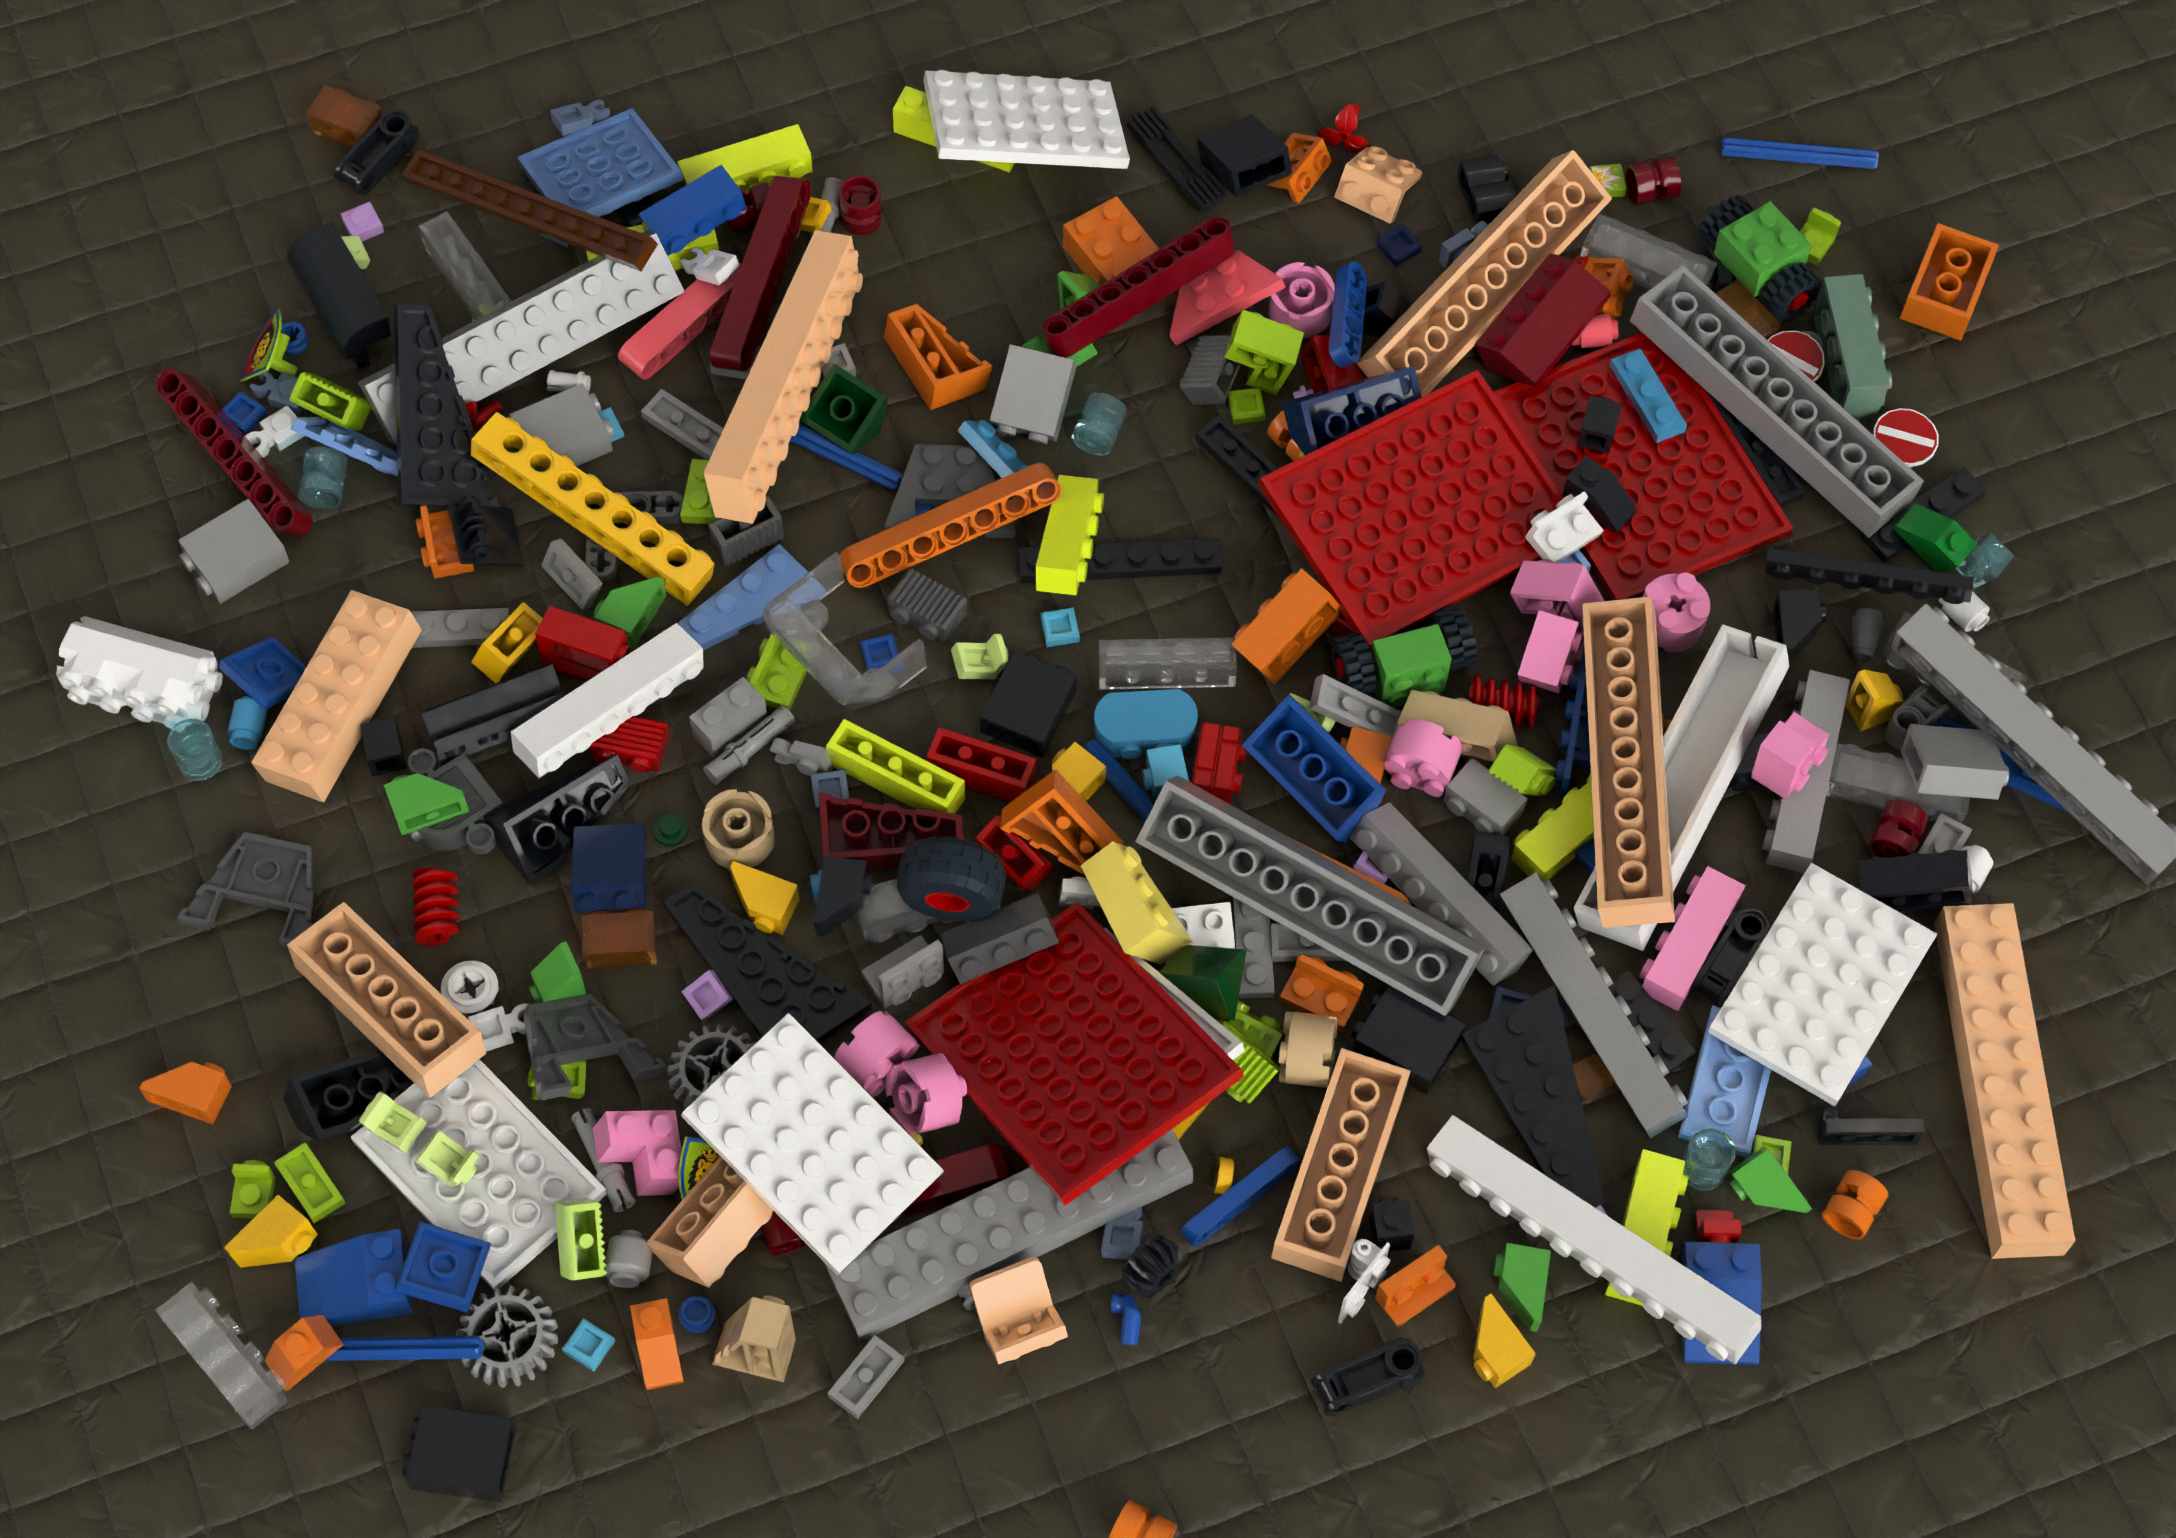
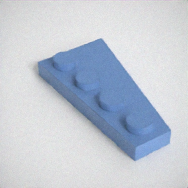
[291,417,398,476]
[677,544,824,650]

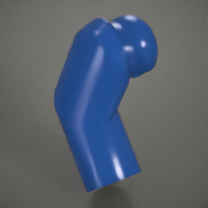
[1110,1293,1141,1345]

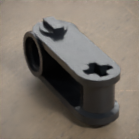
[334,109,420,195]
[1690,908,1772,1008]
[1311,1337,1425,1416]

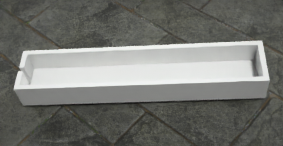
[1574,624,1790,951]

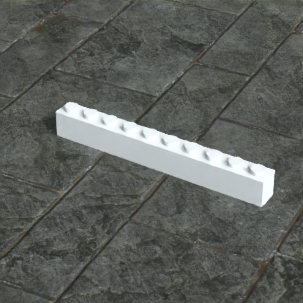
[1427,1115,1761,1364]

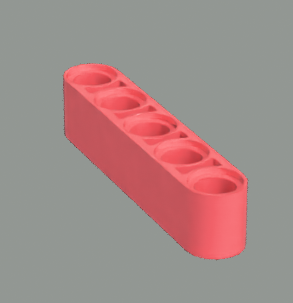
[618,266,741,380]

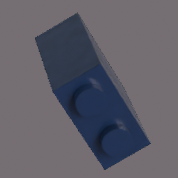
[571,823,648,912]

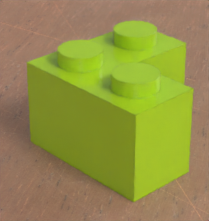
[1224,310,1304,396]

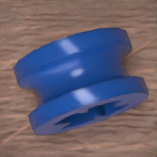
[281,322,309,355]

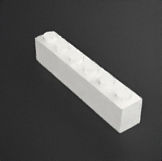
[511,623,704,778]

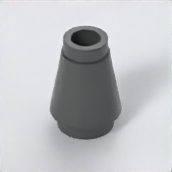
[1851,608,1885,661]

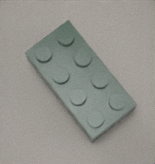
[1812,274,1892,421]

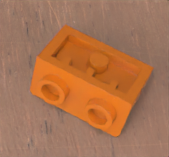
[1266,133,1332,203]
[1584,257,1633,320]
[1279,954,1364,1032]
[1375,1244,1456,1327]

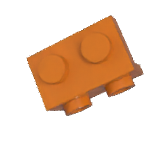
[416,505,475,579]

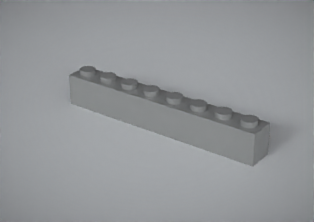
[1500,873,1688,1139]

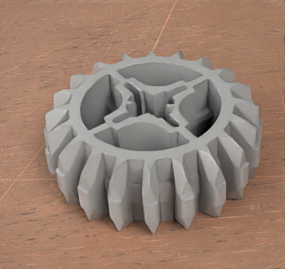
[668,1024,756,1109]
[456,1285,559,1388]

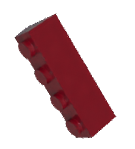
[1475,253,1612,387]

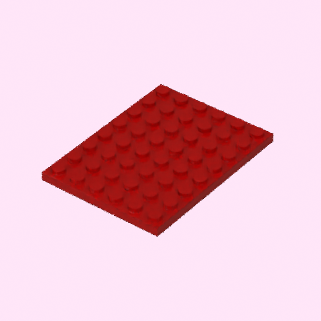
[1493,332,1794,601]
[1257,370,1564,650]
[904,902,1244,1206]

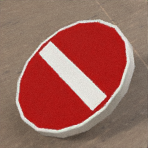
[1768,330,1825,382]
[1873,408,1939,467]

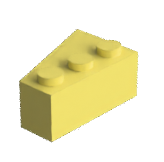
[1080,842,1193,964]

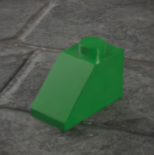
[1892,503,1977,573]

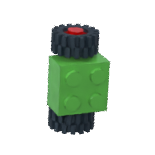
[1698,195,1822,323]
[1330,605,1477,707]

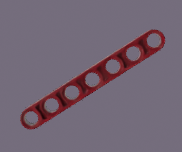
[710,175,811,371]
[1042,216,1235,358]
[156,368,313,537]
[761,1144,1011,1256]

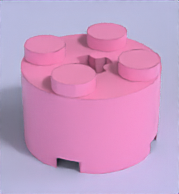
[1268,262,1335,338]
[1643,572,1711,653]
[1383,719,1463,797]
[834,1011,920,1098]
[885,1053,967,1135]

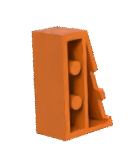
[884,304,992,410]
[1000,769,1124,875]

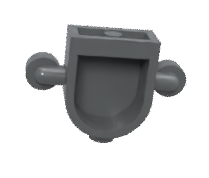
[407,748,504,855]

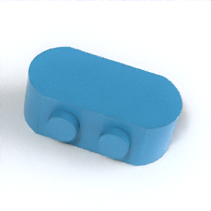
[1094,689,1198,760]

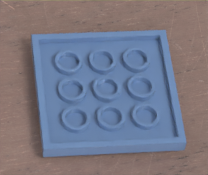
[517,108,684,217]

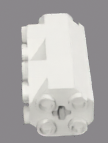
[56,616,223,731]

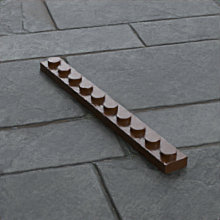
[402,149,658,271]

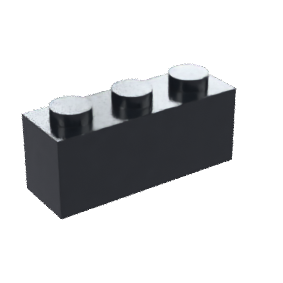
[1859,850,1973,912]

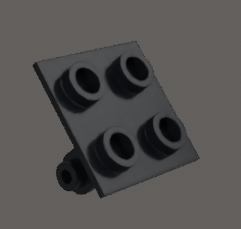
[448,494,524,566]

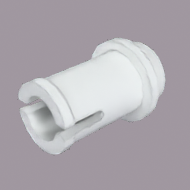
[547,370,591,394]

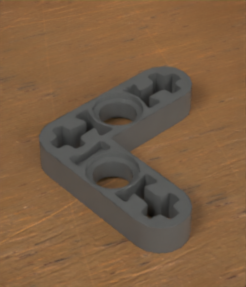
[585,491,684,585]

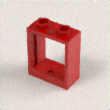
[535,606,631,682]

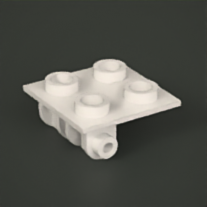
[1165,902,1235,964]
[1338,1239,1391,1324]

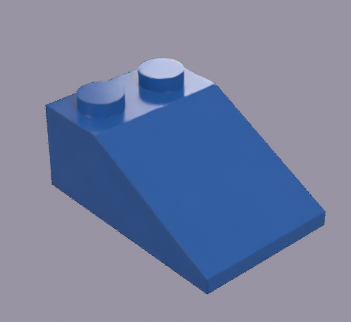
[295,1229,413,1326]
[1678,1242,1762,1365]

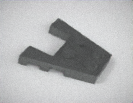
[885,444,1016,538]
[177,832,314,948]
[523,994,666,1101]

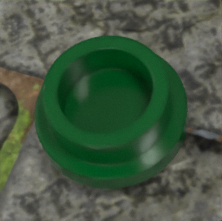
[653,812,688,847]

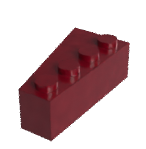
[819,793,964,869]

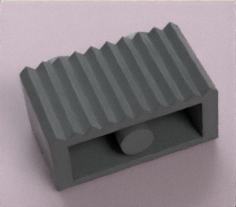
[1180,335,1241,406]
[708,495,784,567]
[887,568,967,643]

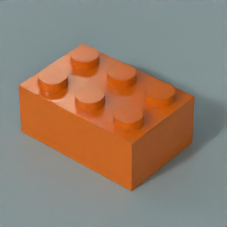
[1063,196,1159,285]
[1899,223,1999,341]
[1231,568,1341,685]

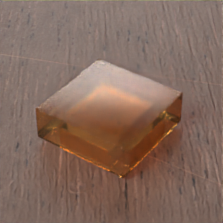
[1573,1053,1615,1103]

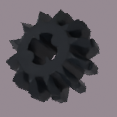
[1122,1234,1184,1298]

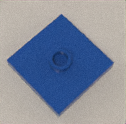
[219,636,307,709]
[395,1221,491,1313]

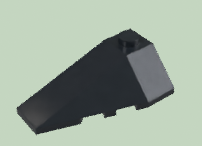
[485,753,631,884]
[283,1050,414,1142]

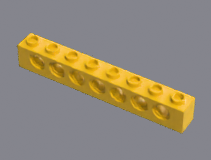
[471,412,715,606]

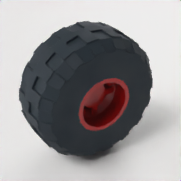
[896,837,1006,922]

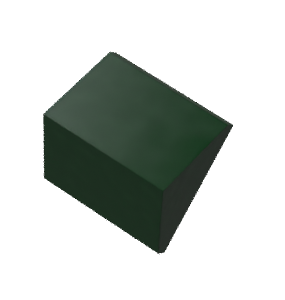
[799,364,888,454]
[1159,945,1246,1021]

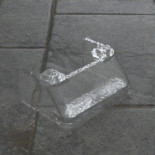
[763,552,927,705]

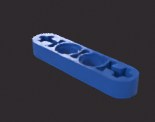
[1329,262,1367,368]
[1180,1146,1301,1247]

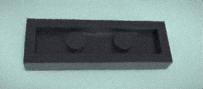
[1608,970,1696,1076]

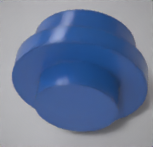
[678,1296,716,1333]

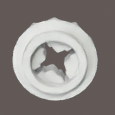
[441,961,499,1016]

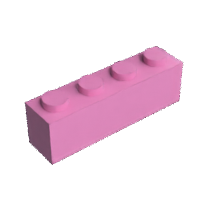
[1639,866,1746,1011]

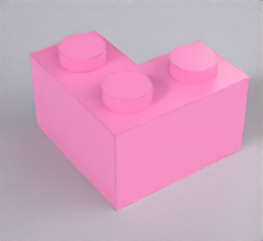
[1510,560,1604,634]
[1517,610,1585,693]
[1751,712,1829,799]
[593,1110,682,1196]

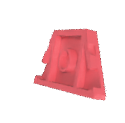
[1169,250,1286,346]

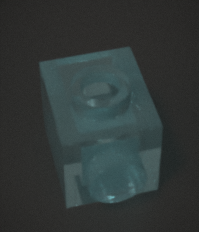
[1955,532,2014,588]

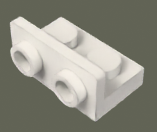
[1525,491,1604,563]

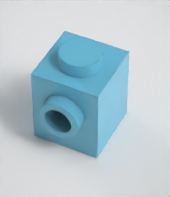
[1142,744,1189,802]

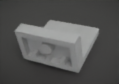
[861,935,944,1009]

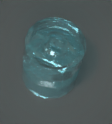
[1072,393,1127,456]
[298,447,348,509]
[167,719,223,780]
[1681,1128,1736,1191]

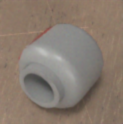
[603,1230,653,1288]

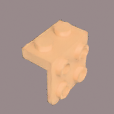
[1334,146,1422,224]
[969,1257,1068,1364]

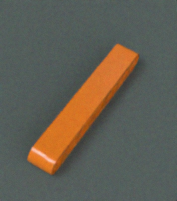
[839,463,1061,588]

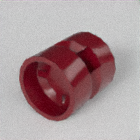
[1625,156,1681,205]
[839,175,882,235]
[729,181,770,231]
[1868,799,1929,858]

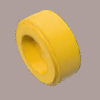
[1214,1157,1234,1194]

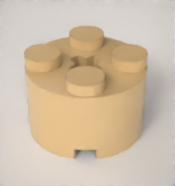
[702,789,775,872]
[1279,1011,1337,1088]

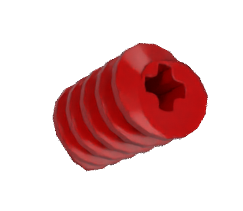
[1467,674,1539,729]
[412,867,460,947]

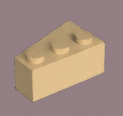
[1397,689,1518,769]
[712,1296,796,1382]

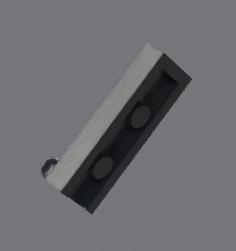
[1818,1108,1925,1145]

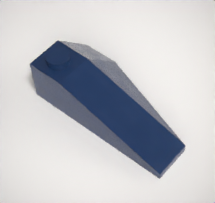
[1282,366,1422,455]

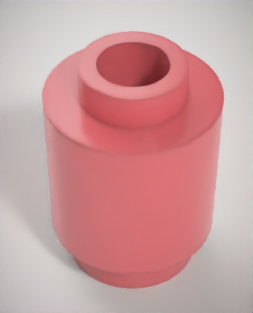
[1572,314,1618,349]

